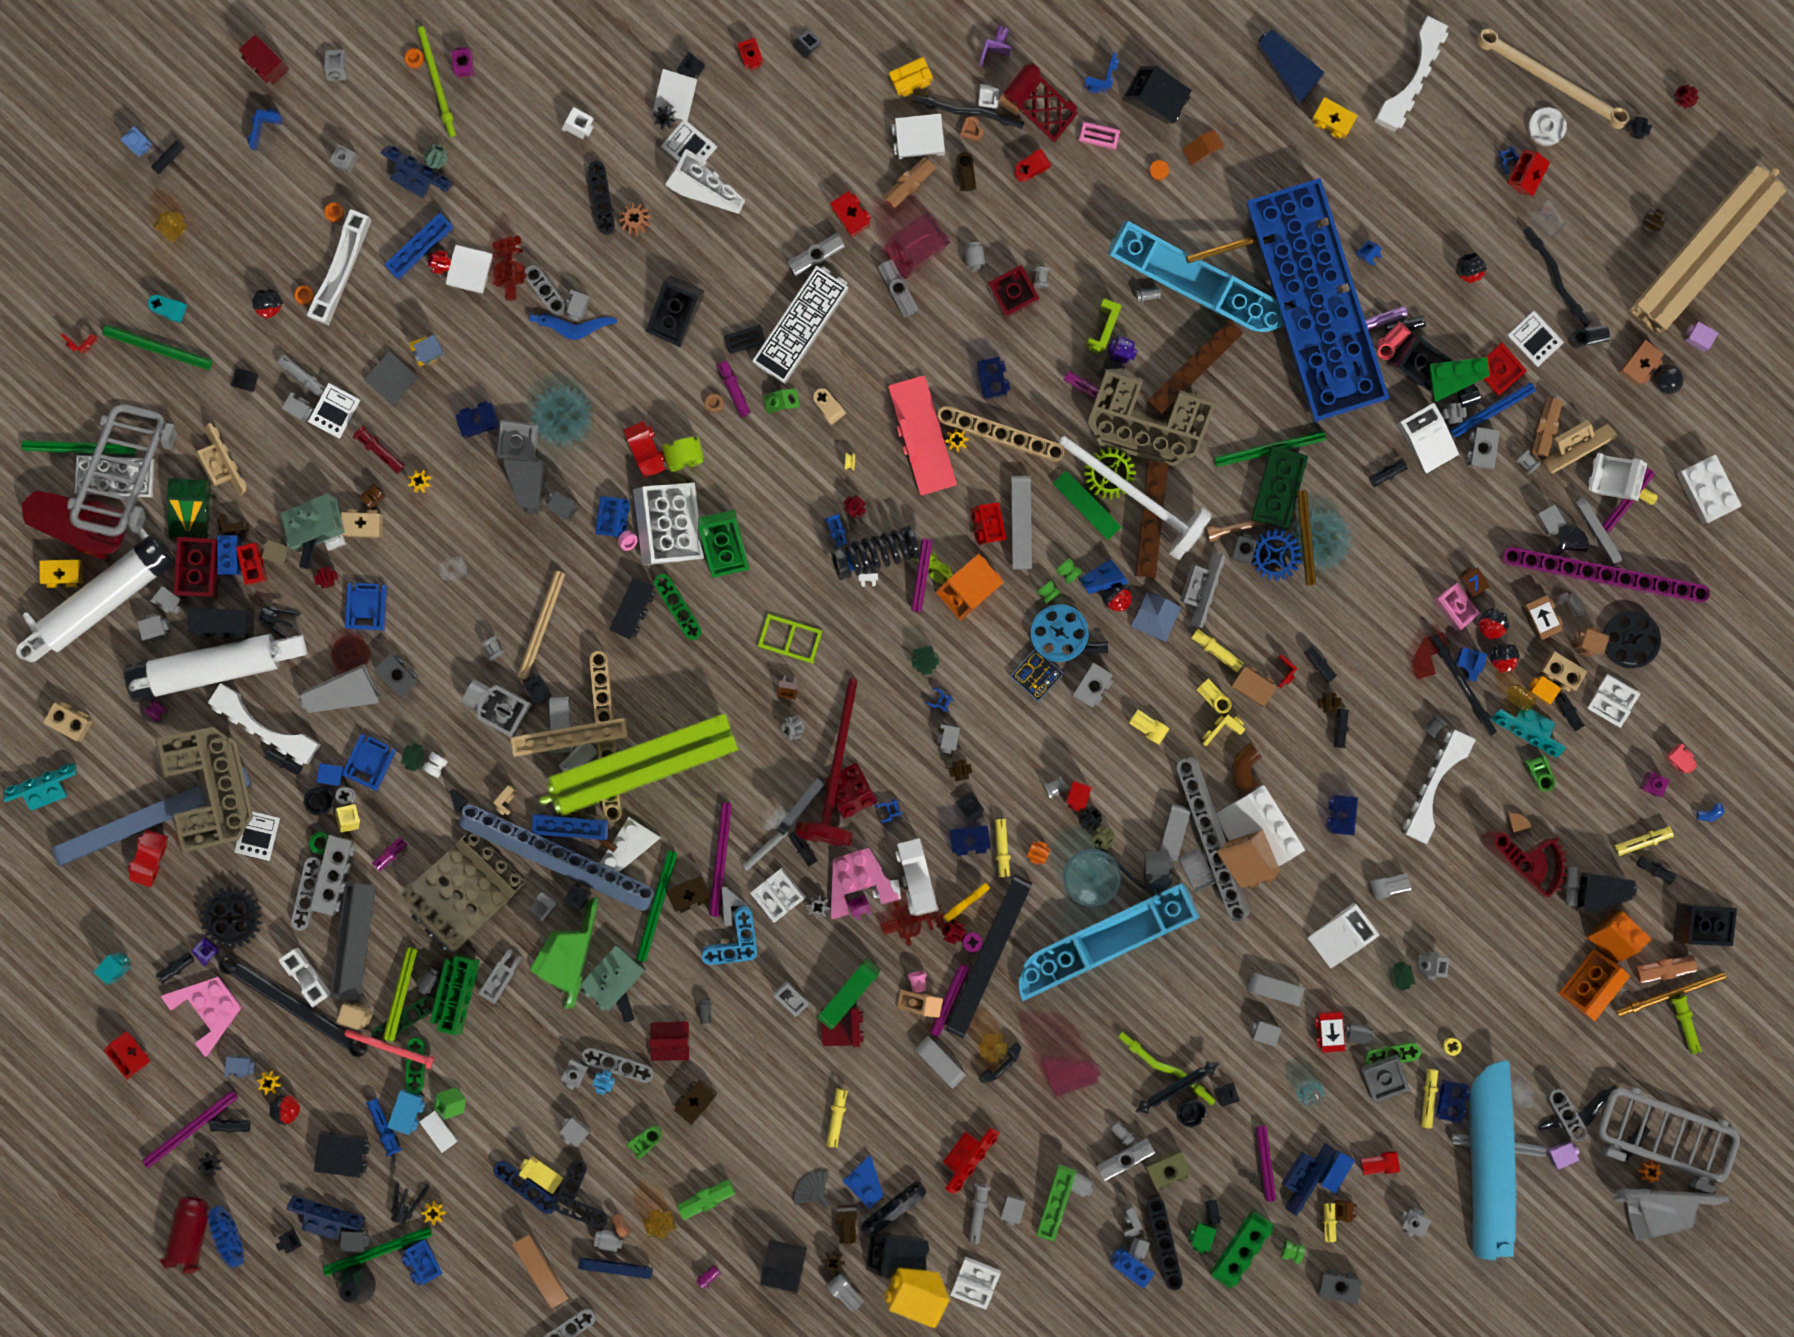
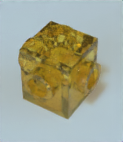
[153,209,188,243]
[979,1034,1007,1063]
[643,1209,677,1239]

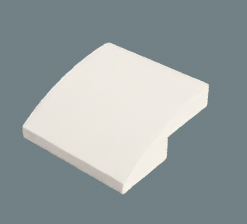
[446,245,493,294]
[1587,674,1640,728]
[750,867,806,923]
[950,1256,1001,1310]

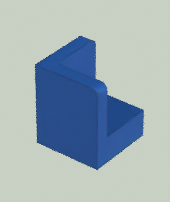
[316,763,345,786]

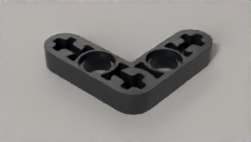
[553,1159,607,1228]

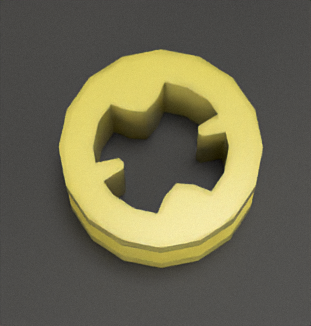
[845,453,855,470]
[1443,1037,1462,1056]

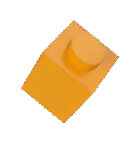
[1528,676,1561,705]

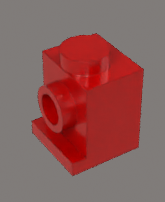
[737,38,764,70]

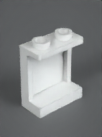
[892,114,945,159]
[1588,453,1647,501]

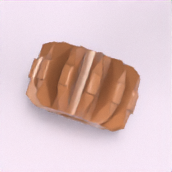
[618,203,651,236]

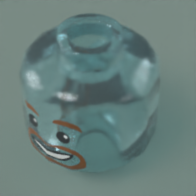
[1296,1079,1326,1106]

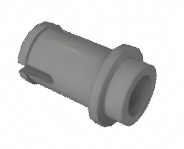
[1136,286,1161,303]
[1110,1121,1134,1146]

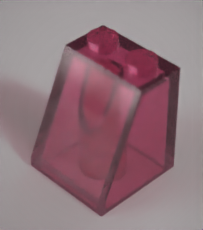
[882,212,951,280]
[1041,1055,1101,1097]

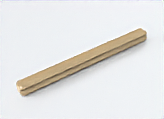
[518,570,565,680]

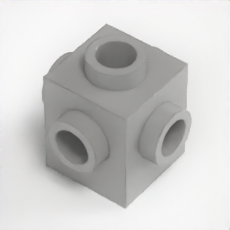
[1417,951,1449,980]
[1399,1207,1431,1238]

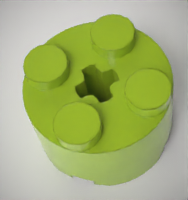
[662,436,705,472]

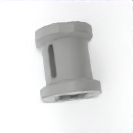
[1032,267,1049,288]
[1515,450,1541,475]
[481,636,505,661]
[1043,776,1068,799]
[335,787,356,804]

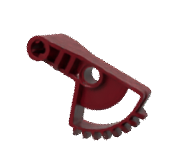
[1481,831,1568,897]

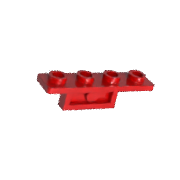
[943,1127,1000,1194]

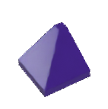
[191,937,219,967]

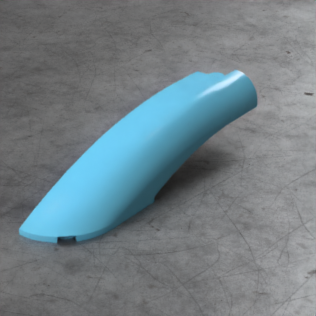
[1108,221,1292,332]
[1019,883,1200,1001]
[1469,1060,1516,1260]

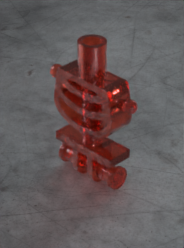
[492,235,527,301]
[881,896,945,945]

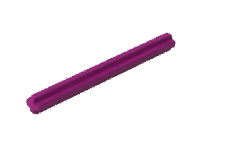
[709,803,732,917]
[142,1090,238,1168]

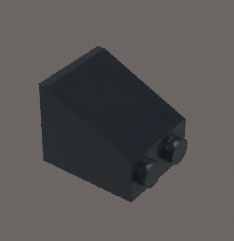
[1122,66,1192,124]
[1576,872,1637,913]
[866,1232,929,1278]
[759,1239,807,1293]

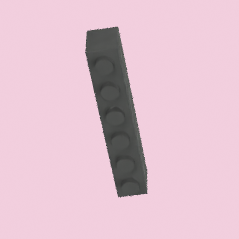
[330,881,376,1000]

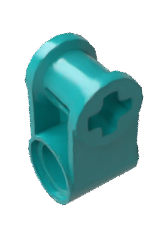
[148,295,188,323]

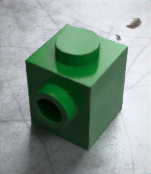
[1188,1221,1217,1253]

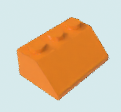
[1558,949,1630,1022]

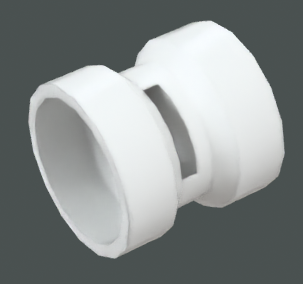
[422,752,448,778]

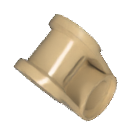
[813,389,846,426]

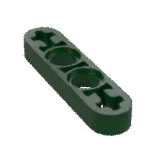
[371,995,436,1042]

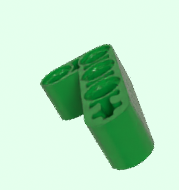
[817,958,881,1030]

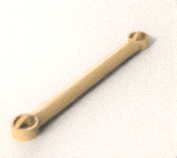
[1477,29,1629,129]

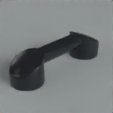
[978,1042,1021,1083]

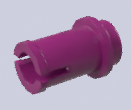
[696,1265,721,1289]

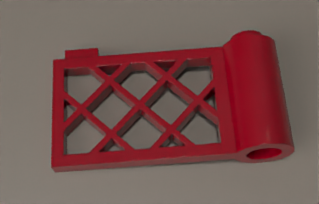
[1002,63,1078,143]

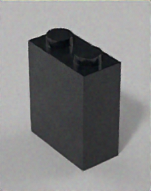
[314,1131,370,1178]

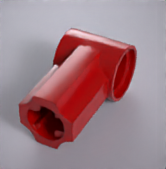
[1360,1151,1401,1175]

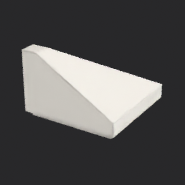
[978,84,999,108]

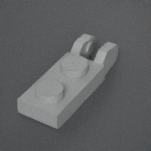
[479,949,523,1004]

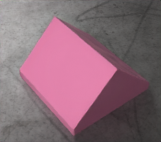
[1434,582,1480,631]

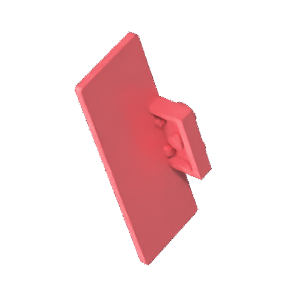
[889,375,957,495]

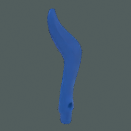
[529,313,617,340]

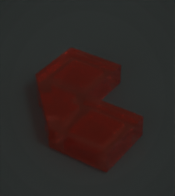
[1411,632,1448,680]

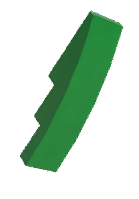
[1052,471,1122,541]

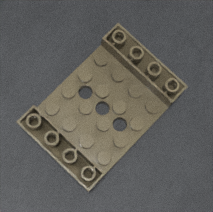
[398,831,526,951]

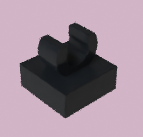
[1215,1082,1240,1107]
[275,1228,302,1254]

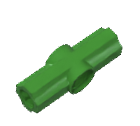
[677,1179,736,1220]

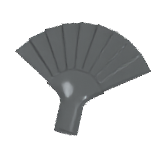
[794,1171,831,1209]

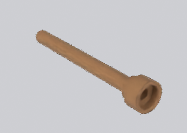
[1206,511,1297,542]

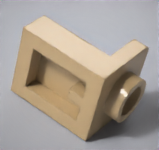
[493,785,516,815]

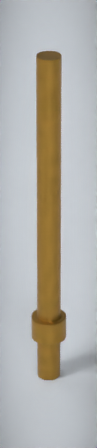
[1185,235,1273,263]
[1616,971,1727,1017]

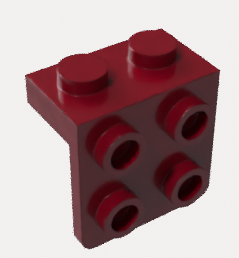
[825,763,878,819]
[821,1007,864,1047]

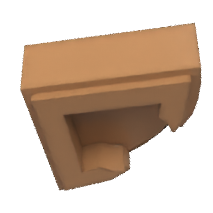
[1508,813,1532,832]

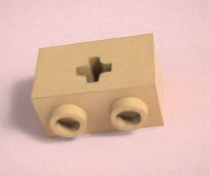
[341,509,383,538]

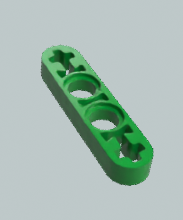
[654,574,702,640]

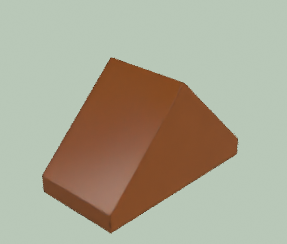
[1182,130,1224,166]

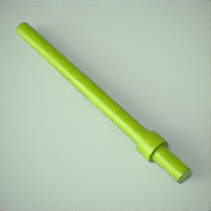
[417,26,456,138]

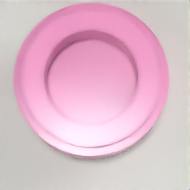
[618,531,638,551]

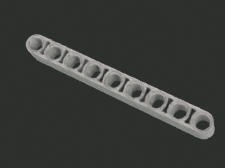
[1177,757,1250,922]

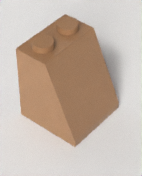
[1217,829,1281,889]

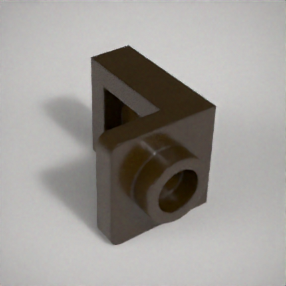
[217,514,249,536]

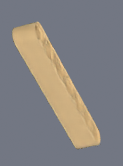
[938,406,1064,462]

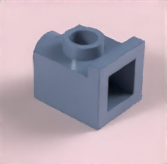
[224,1055,255,1078]

